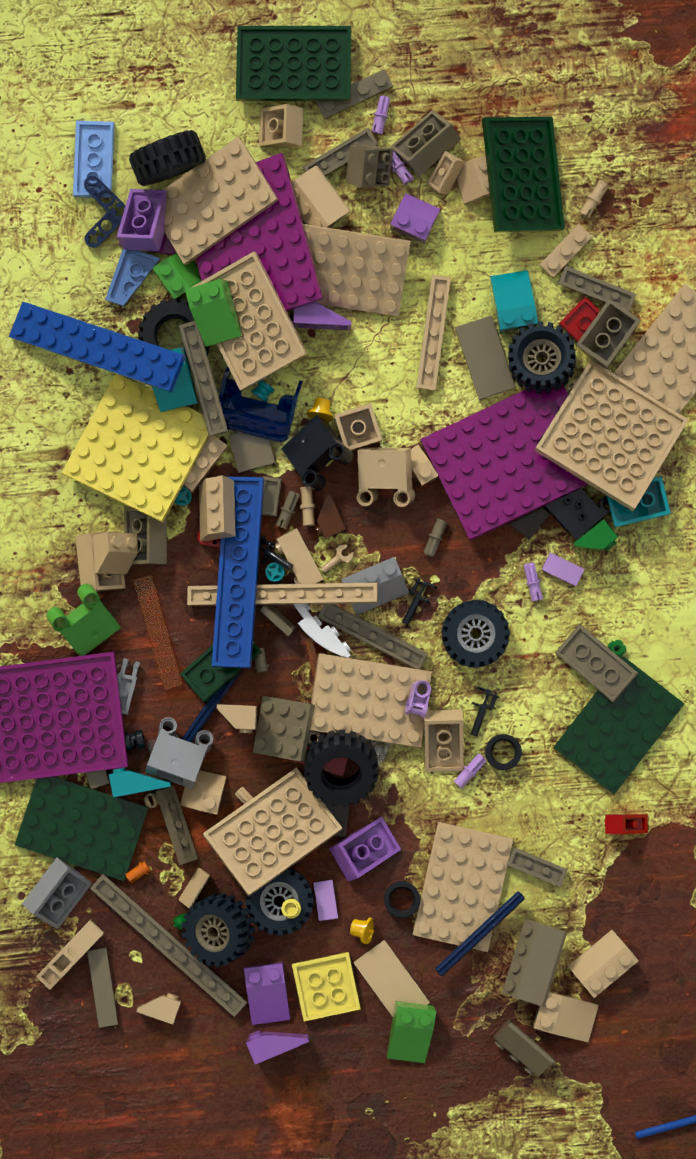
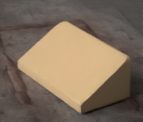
[427,151,465,195]
[179,868,210,908]

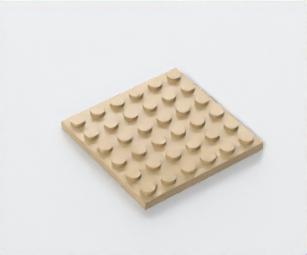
[534,360,689,511]

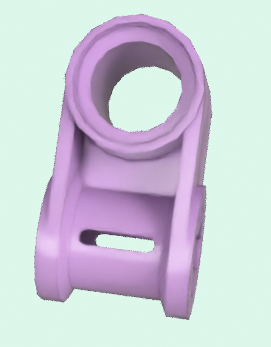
[405,680,431,719]

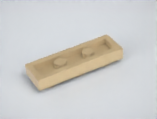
[539,224,593,279]

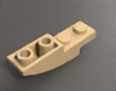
[36,920,104,990]

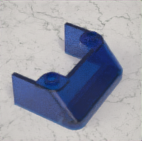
[219,365,303,442]

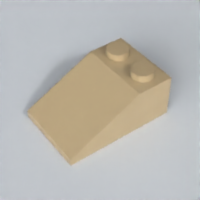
[424,709,464,772]
[533,991,599,1042]

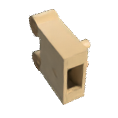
[357,447,415,507]

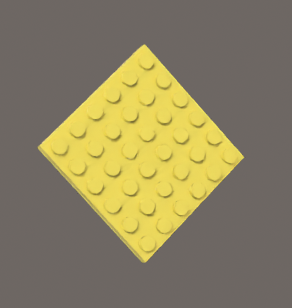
[61,374,209,523]

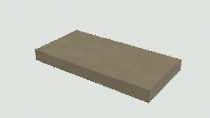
[455,316,515,400]
[555,624,639,703]

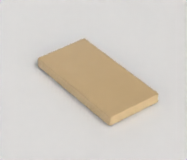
[353,940,430,1017]

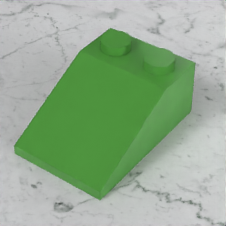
[185,279,242,347]
[387,1001,436,1063]

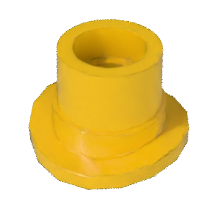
[307,398,334,422]
[350,917,374,944]

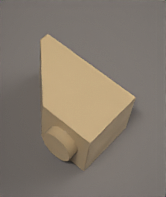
[411,445,438,487]
[136,993,181,1024]

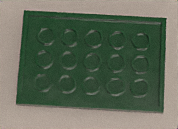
[236,26,352,101]
[482,117,565,233]
[553,657,684,795]
[15,776,149,881]

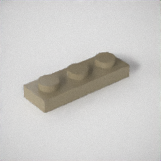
[507,847,568,887]

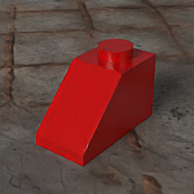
[605,814,648,834]

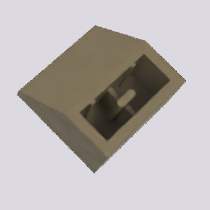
[346,144,393,188]

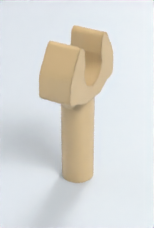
[321,544,354,573]

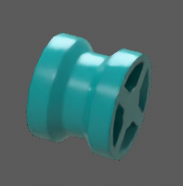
[251,380,275,403]
[174,487,192,507]
[265,563,285,582]

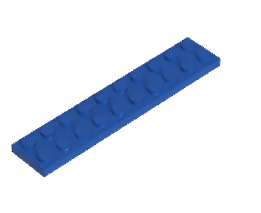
[9,301,186,393]
[212,476,264,669]

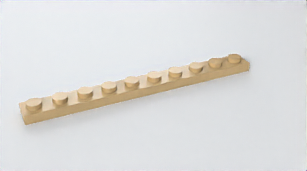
[187,583,378,606]

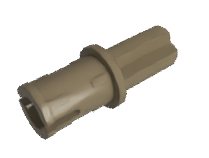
[276,491,300,529]
[424,518,448,557]

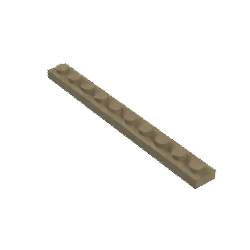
[90,874,247,1017]

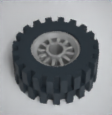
[441,600,510,668]
[245,868,313,936]

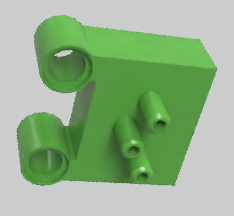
[46,584,121,656]

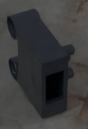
[281,415,353,491]
[543,489,611,542]

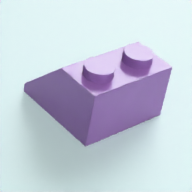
[390,194,440,244]

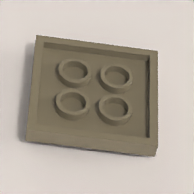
[253,696,315,762]

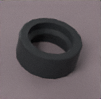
[485,734,522,770]
[384,881,420,918]

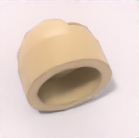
[144,793,159,808]

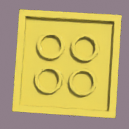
[292,952,361,1021]

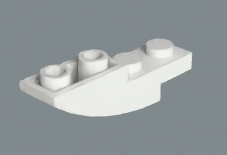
[294,604,352,658]

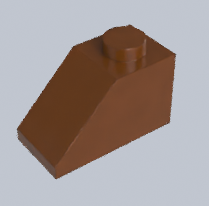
[315,494,346,539]

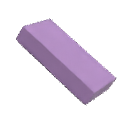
[541,553,584,587]
[313,880,338,921]

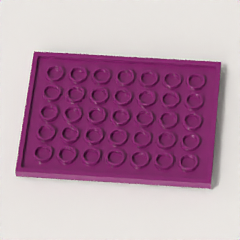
[196,153,324,312]
[420,383,589,541]
[0,652,129,783]

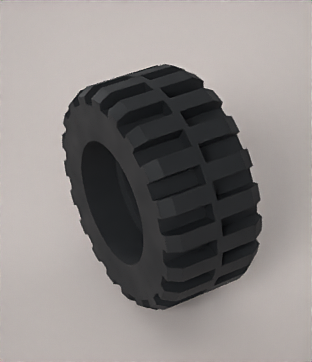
[129,130,206,186]
[138,298,210,371]
[304,730,378,807]

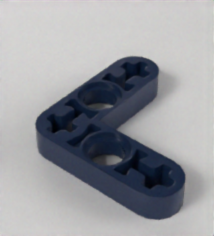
[84,176,126,248]

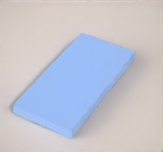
[73,121,115,198]

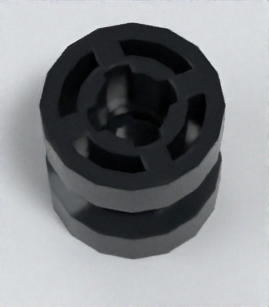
[125,729,145,751]

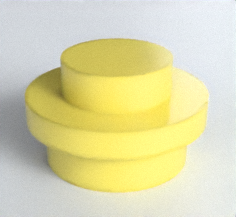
[281,899,301,918]

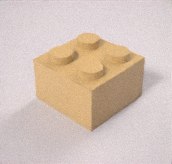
[334,403,382,451]

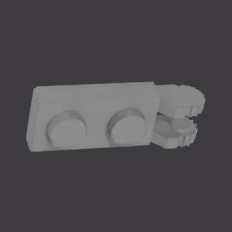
[118,658,140,715]

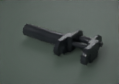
[260,535,294,571]
[402,578,438,626]
[471,686,500,737]

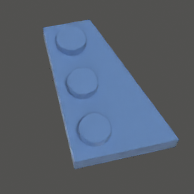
[105,249,160,307]

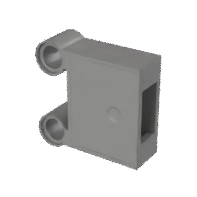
[145,717,213,789]

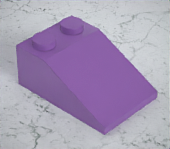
[117,189,167,251]
[293,302,351,330]
[329,817,401,882]
[244,962,290,1025]
[246,1030,309,1065]

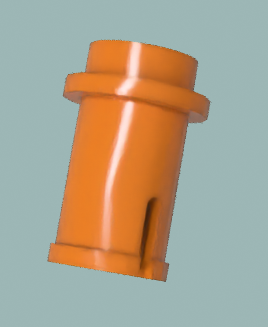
[125,861,151,884]

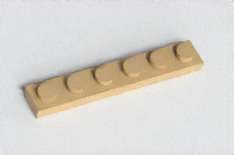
[416,275,451,391]

